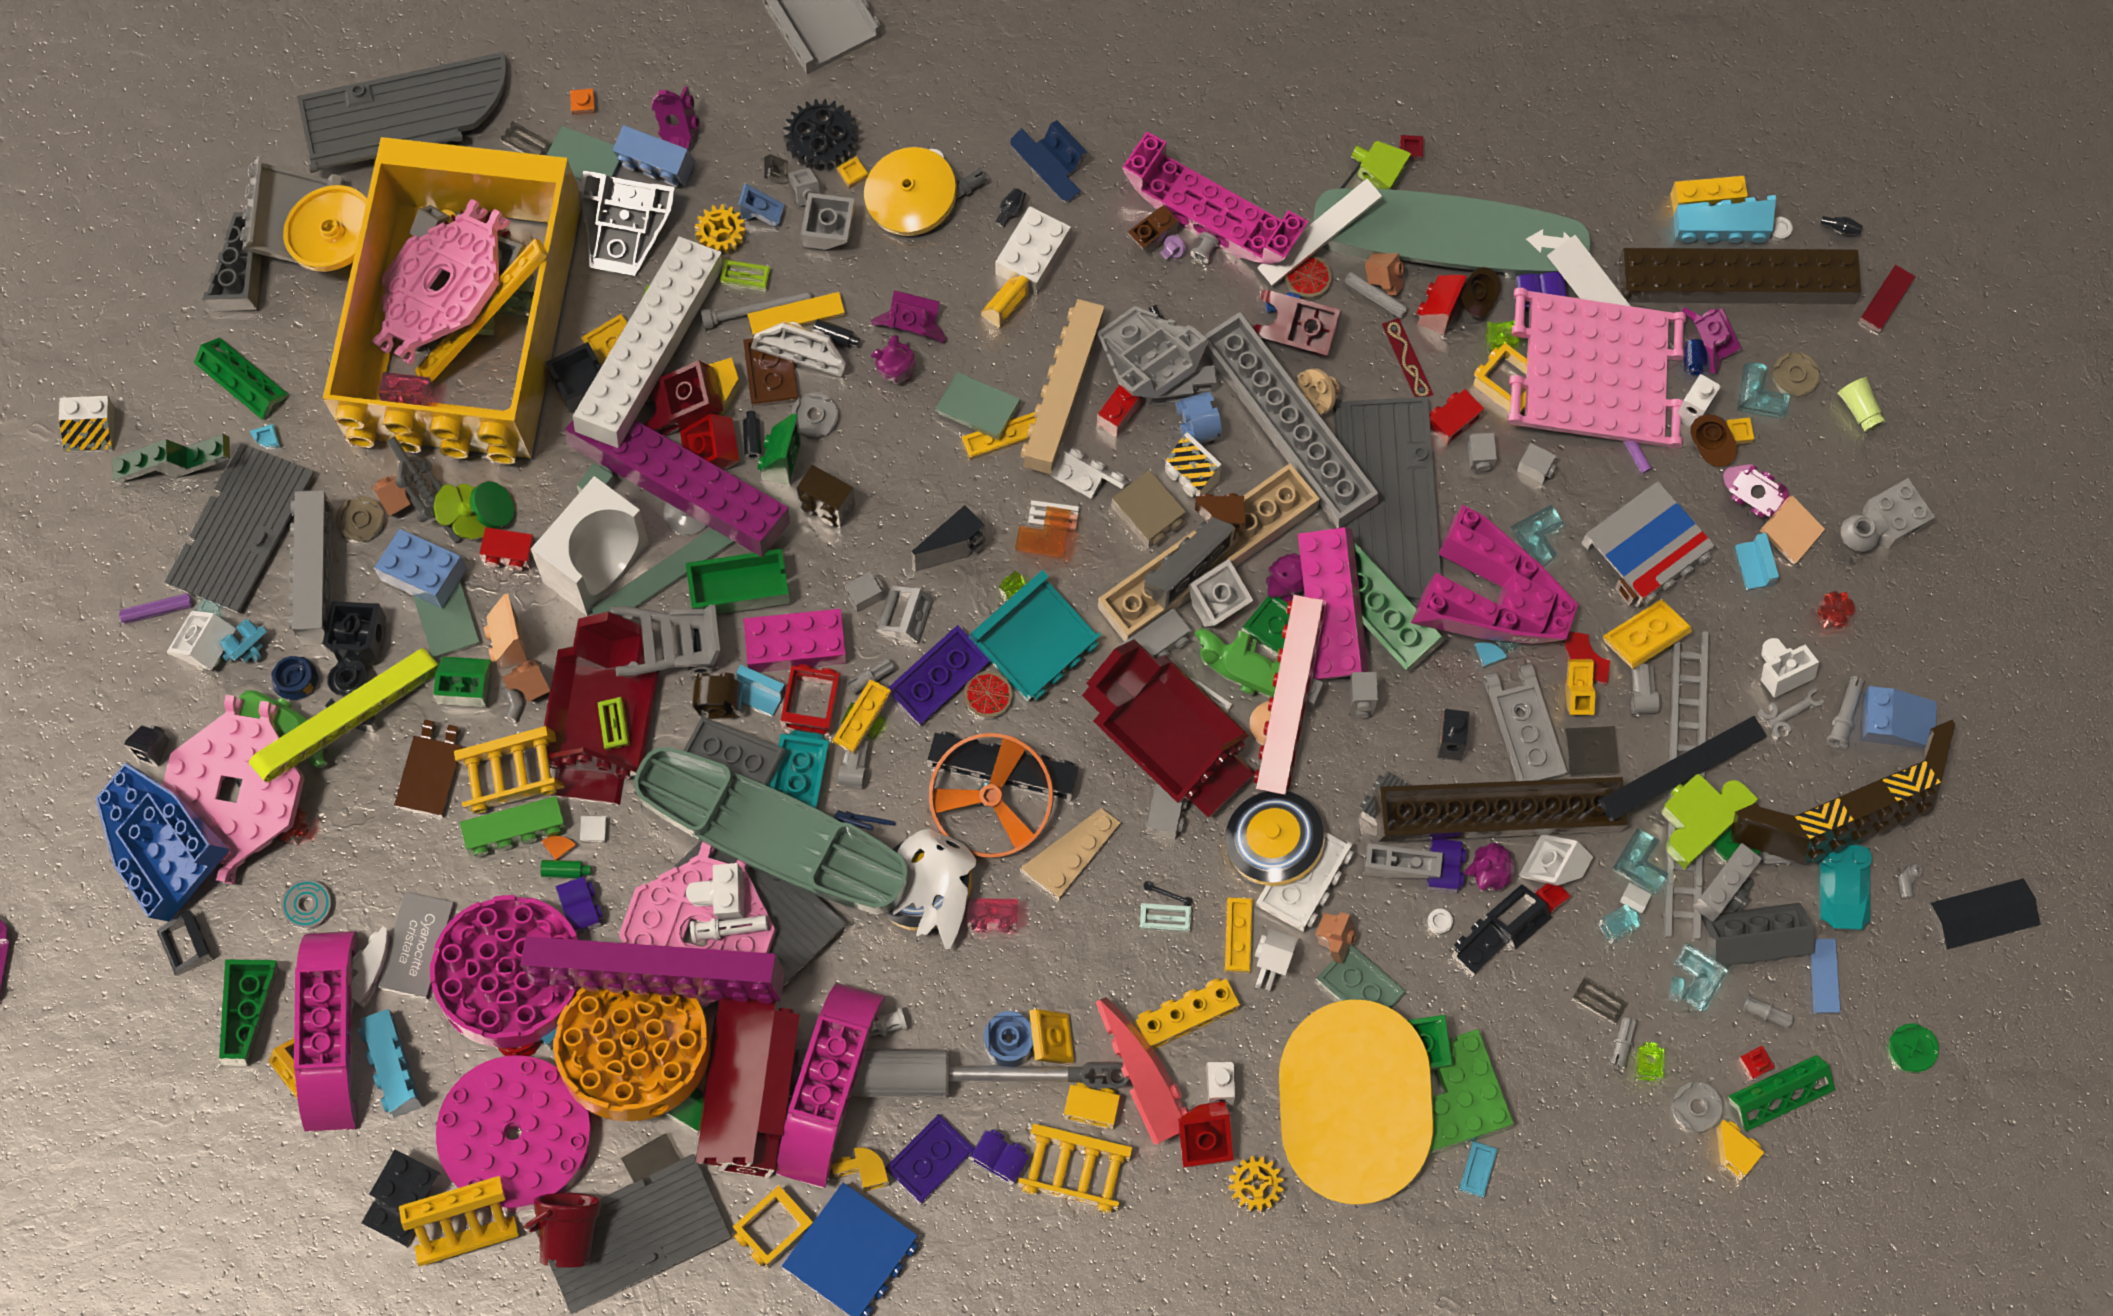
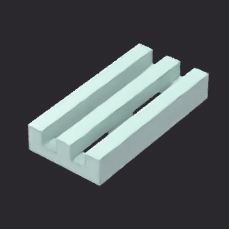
[1140,903,1191,933]

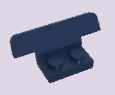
[1010,120,1087,203]

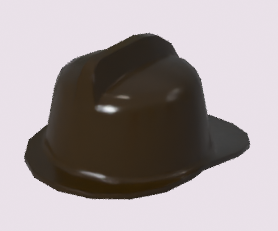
[1462,267,1501,318]

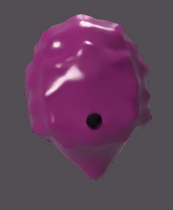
[871,335,916,384]
[1266,553,1304,602]
[1465,843,1515,891]

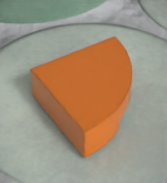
[541,836,576,860]

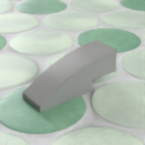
[1145,365,1216,406]

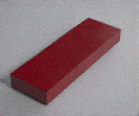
[1859,264,1916,333]

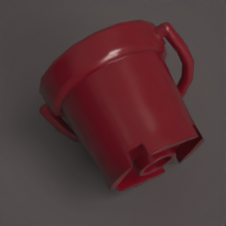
[524,1193,602,1268]

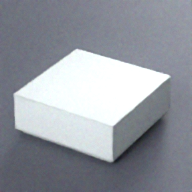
[580,816,607,842]
[1620,882,1652,913]

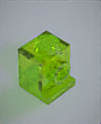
[1484,321,1522,353]
[1633,1042,1664,1083]

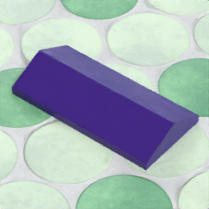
[888,625,990,725]

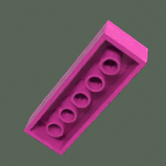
[1298,527,1369,680]

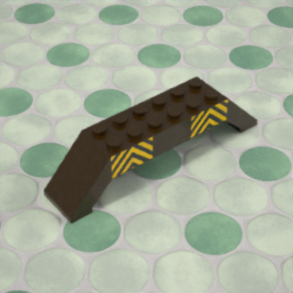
[1730,720,1955,865]

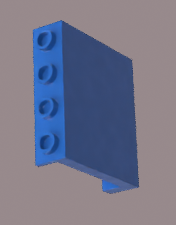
[782,1182,919,1316]

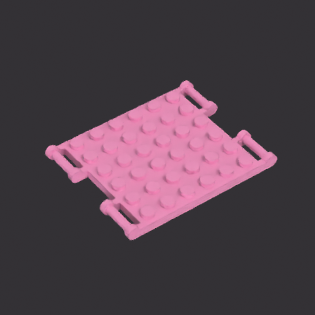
[1508,288,1686,448]

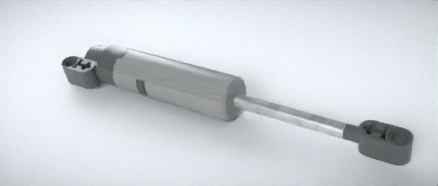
[788,1049,1129,1098]

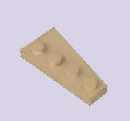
[1020,808,1120,900]

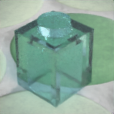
[1598,904,1640,945]

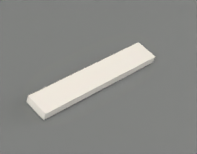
[1257,179,1382,287]

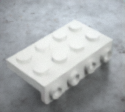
[1256,832,1354,932]

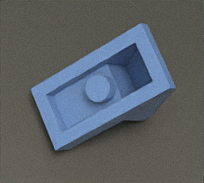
[738,184,784,227]

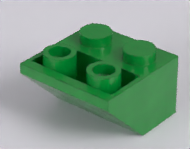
[433,656,492,707]

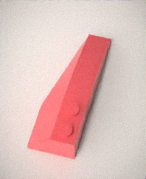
[1096,997,1190,1145]

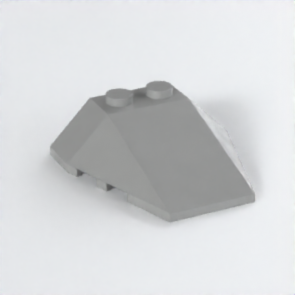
[579,170,676,276]
[1097,306,1208,398]

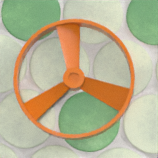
[929,733,1054,857]

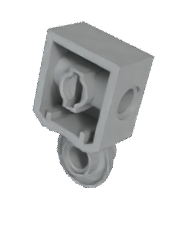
[1841,478,1935,552]

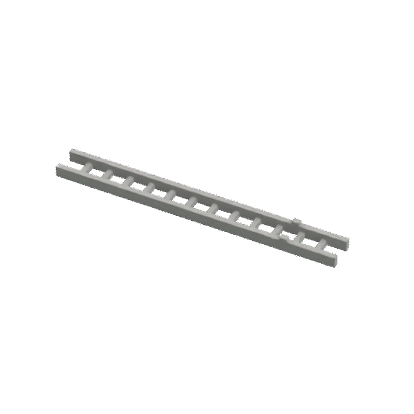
[1663,631,1709,941]

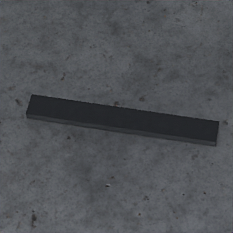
[1598,715,1767,822]

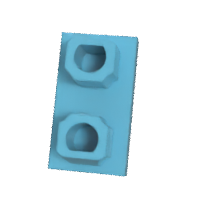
[219,619,267,663]

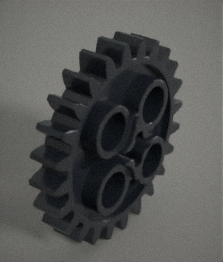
[783,99,859,170]

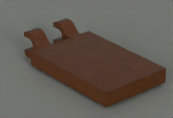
[394,720,463,818]

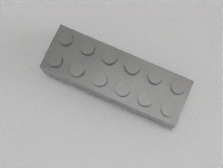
[288,490,333,645]

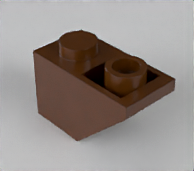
[1128,205,1179,250]
[1195,493,1245,532]

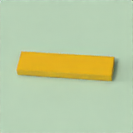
[748,292,845,338]
[962,412,1037,460]

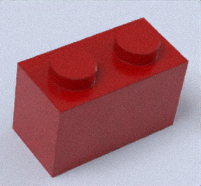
[1097,384,1143,438]
[1429,389,1484,446]
[479,527,536,571]

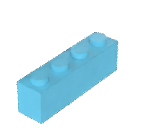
[1674,195,1776,243]
[358,1009,423,1118]

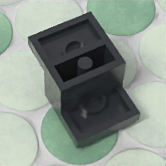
[361,1149,441,1248]

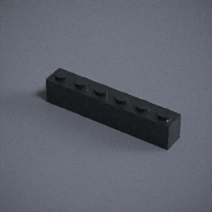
[927,732,1078,801]

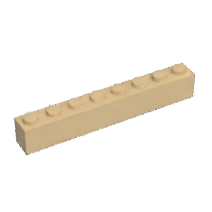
[1020,299,1105,475]

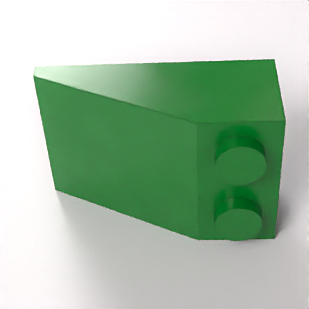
[758,414,801,485]
[1407,1015,1453,1071]

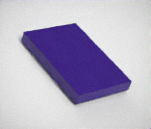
[885,1114,974,1205]

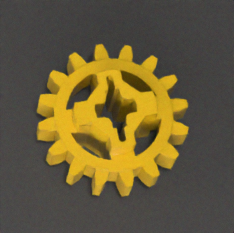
[694,204,746,254]
[1228,1156,1284,1213]

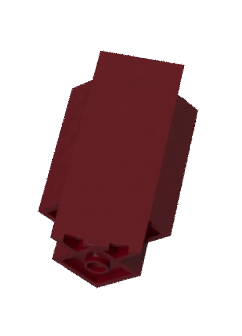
[537,611,659,805]
[1082,639,1255,818]
[696,997,800,1178]

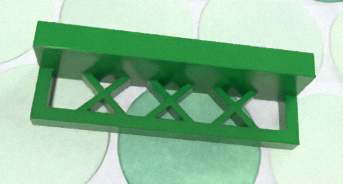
[194,337,288,419]
[1728,1055,1835,1132]

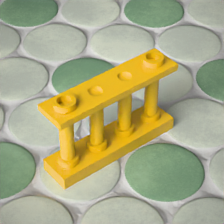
[454,726,564,814]
[1018,1123,1132,1213]
[399,1176,519,1267]

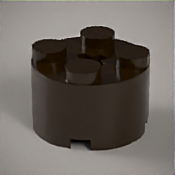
[692,672,743,720]

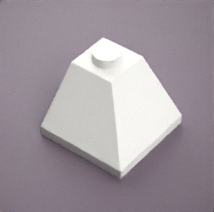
[1519,835,1593,885]

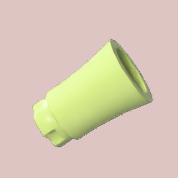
[1837,377,1885,432]

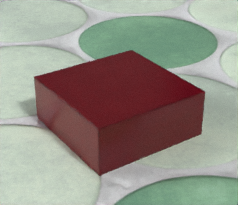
[1399,135,1424,161]

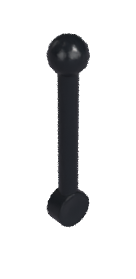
[1143,881,1192,906]

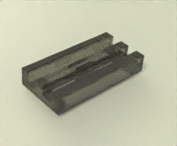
[500,121,552,155]
[1572,977,1629,1025]

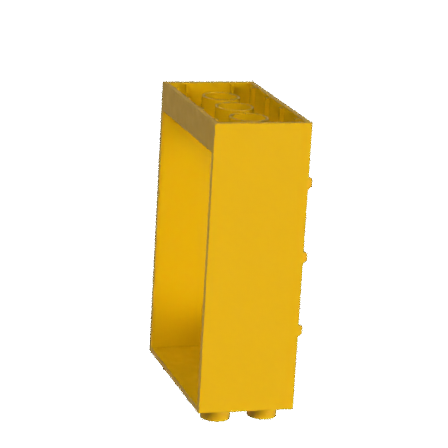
[323,137,582,464]

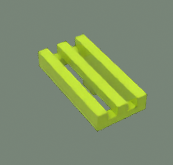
[719,259,771,291]
[598,697,630,751]

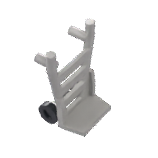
[610,605,720,678]

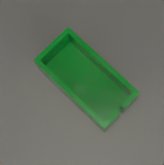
[685,549,790,615]

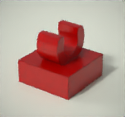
[1739,1046,1775,1081]

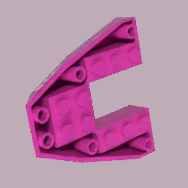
[1411,505,1578,644]

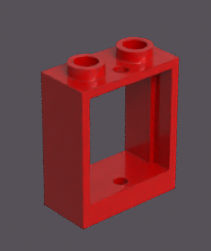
[780,664,841,736]

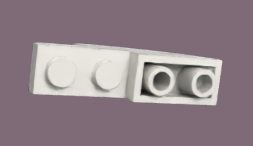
[352,926,391,1009]

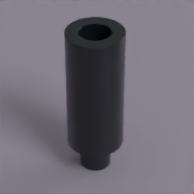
[813,318,861,348]
[743,411,762,459]

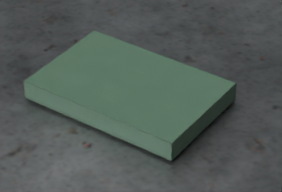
[547,126,621,182]
[935,372,1021,440]
[413,581,481,659]
[1315,945,1406,1009]

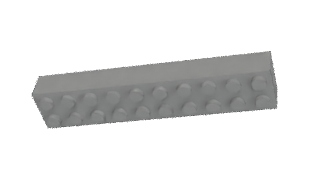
[1203,312,1378,528]

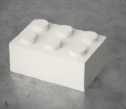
[995,206,1071,295]

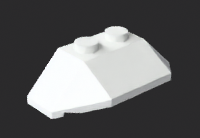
[751,321,846,377]

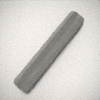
[1345,272,1408,318]

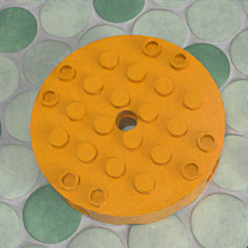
[553,987,711,1122]

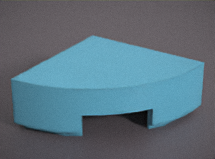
[250,424,281,449]
[1474,642,1507,668]

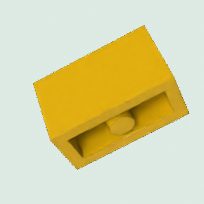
[1063,1083,1120,1130]

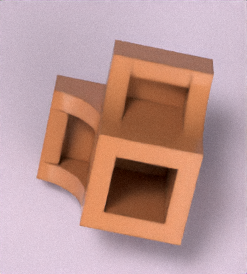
[1365,253,1404,295]
[371,475,411,516]
[502,659,550,702]
[1315,912,1357,964]

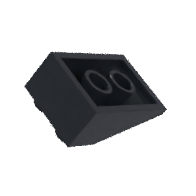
[911,505,985,571]

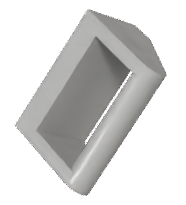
[876,586,932,643]

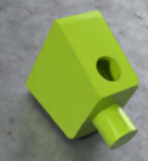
[1351,141,1411,190]

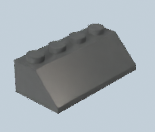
[1144,517,1235,610]
[1702,903,1814,967]

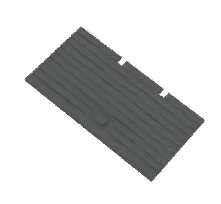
[163,443,315,613]
[672,841,846,987]
[535,1154,731,1315]

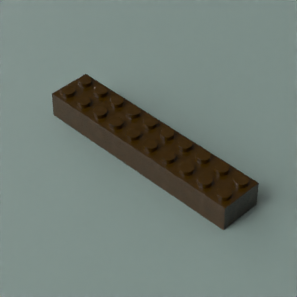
[1619,248,1861,304]
[1374,777,1628,842]

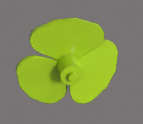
[433,484,486,540]

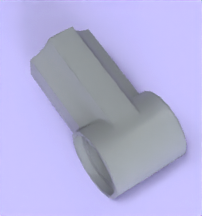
[1631,664,1659,714]
[837,740,869,789]

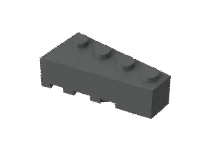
[202,212,263,311]

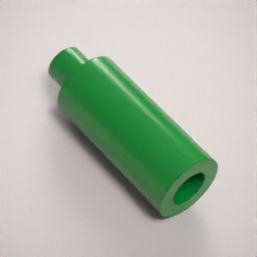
[540,860,592,879]

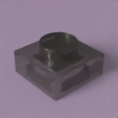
[764,154,788,185]

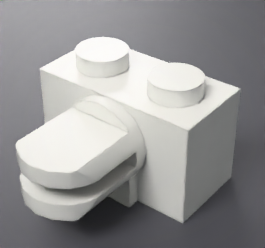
[1761,638,1819,698]
[686,863,745,921]
[1255,929,1298,992]

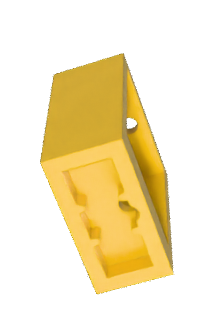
[1473,343,1527,414]
[733,1185,813,1269]

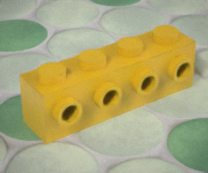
[1135,978,1240,1050]

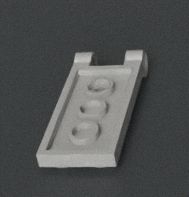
[1483,663,1567,781]

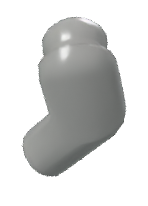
[501,686,524,722]
[1898,864,1923,899]

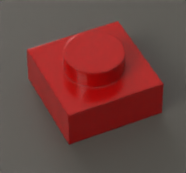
[1535,883,1571,914]

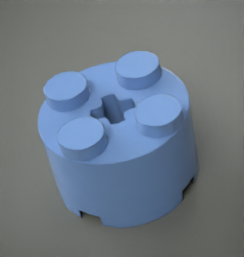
[1175,392,1222,443]
[984,1011,1034,1067]

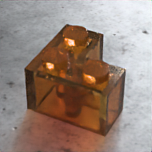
[1015,506,1072,559]

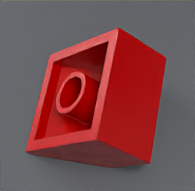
[1416,275,1467,335]
[680,413,739,470]
[1178,1101,1234,1168]

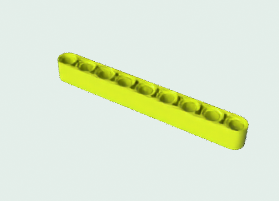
[249,648,439,783]

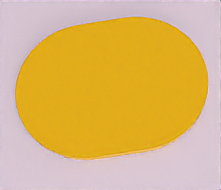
[1279,1000,1434,1205]

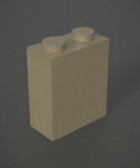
[1111,470,1186,548]

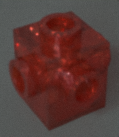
[1817,591,1855,629]
[277,807,311,845]

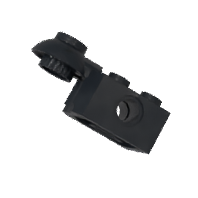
[322,601,386,697]

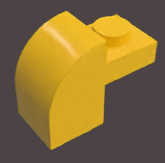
[1565,659,1596,715]
[832,1148,889,1192]

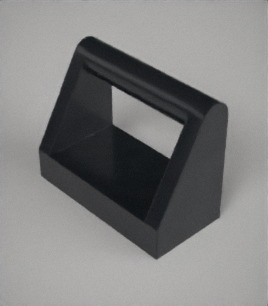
[1485,884,1552,949]
[157,910,213,976]

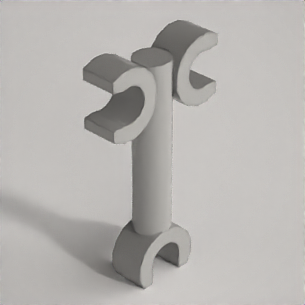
[1758,689,1824,741]

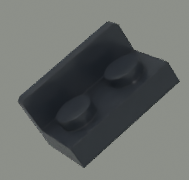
[1452,916,1509,976]

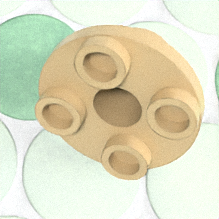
[1297,368,1340,416]

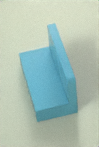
[1734,533,1779,590]
[736,665,786,716]

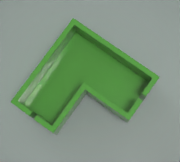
[1429,1029,1513,1157]

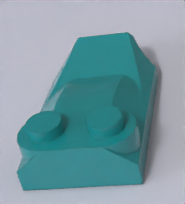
[770,730,829,809]
[1818,845,1872,930]

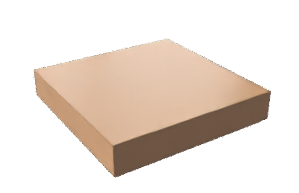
[1760,495,1825,564]

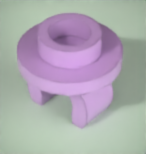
[1160,235,1185,259]

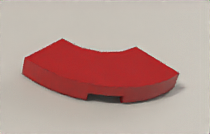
[1563,631,1610,686]

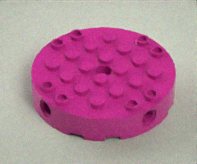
[430,895,582,1048]
[436,1055,593,1213]

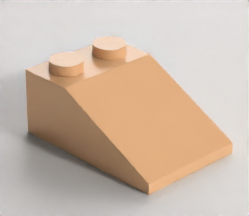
[484,594,528,670]

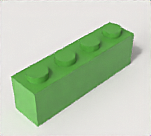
[460,796,566,857]

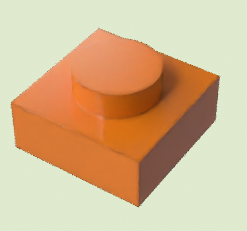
[570,88,595,115]

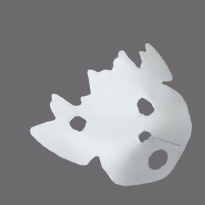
[893,829,976,949]

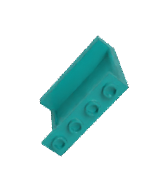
[969,570,1102,702]

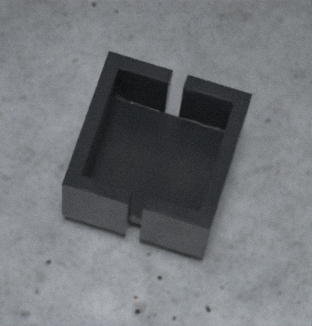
[545,342,602,412]

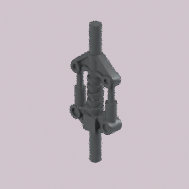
[387,436,462,543]

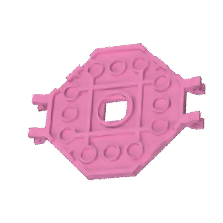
[371,199,511,365]
[163,695,305,885]
[619,842,776,1009]

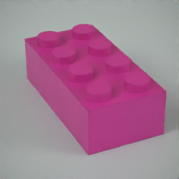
[743,609,846,673]

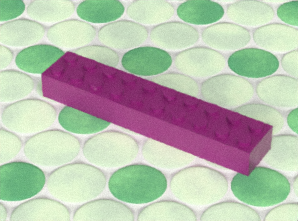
[565,420,790,557]
[520,936,785,1004]

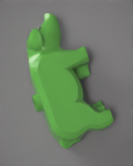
[1193,628,1280,698]
[238,690,328,768]

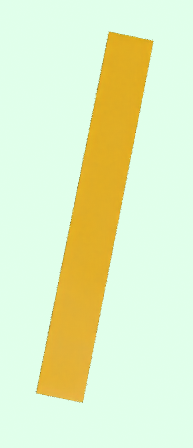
[415,238,547,388]

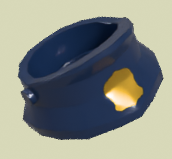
[271,656,319,701]

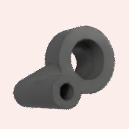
[1726,876,1754,912]

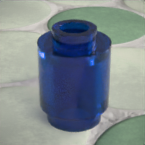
[1683,339,1708,376]

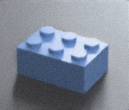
[612,125,696,187]
[374,529,467,608]

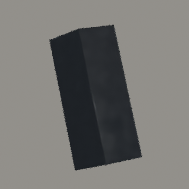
[1929,878,2041,950]

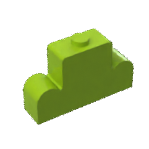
[1661,774,1758,870]

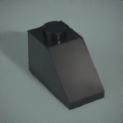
[124,725,170,767]

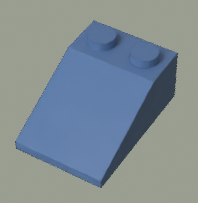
[1861,686,1937,748]

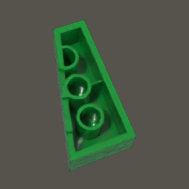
[219,959,279,1066]

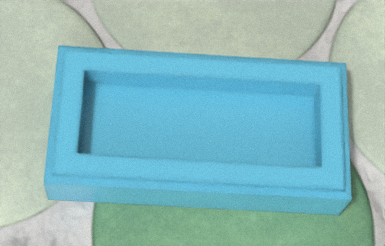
[1458,1141,1497,1198]

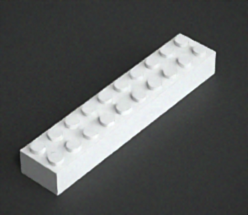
[573,237,723,448]

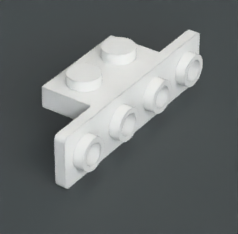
[1050,441,1130,499]

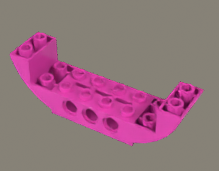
[1122,131,1309,264]
[294,931,357,1132]
[776,983,886,1188]

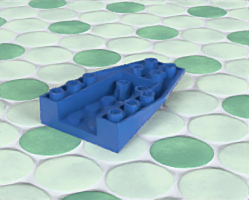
[95,763,230,922]

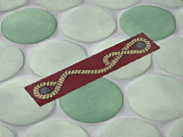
[1382,318,1434,397]

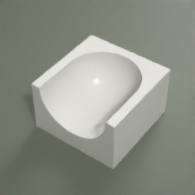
[531,476,650,616]

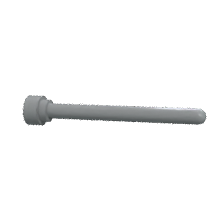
[700,292,813,329]

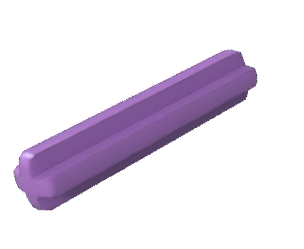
[119,593,192,624]

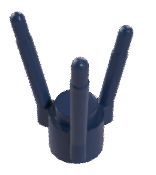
[834,810,896,830]

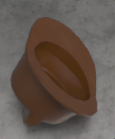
[1690,414,1737,467]

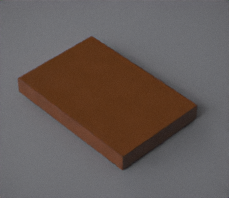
[743,338,799,408]

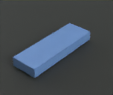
[1810,939,1840,1014]

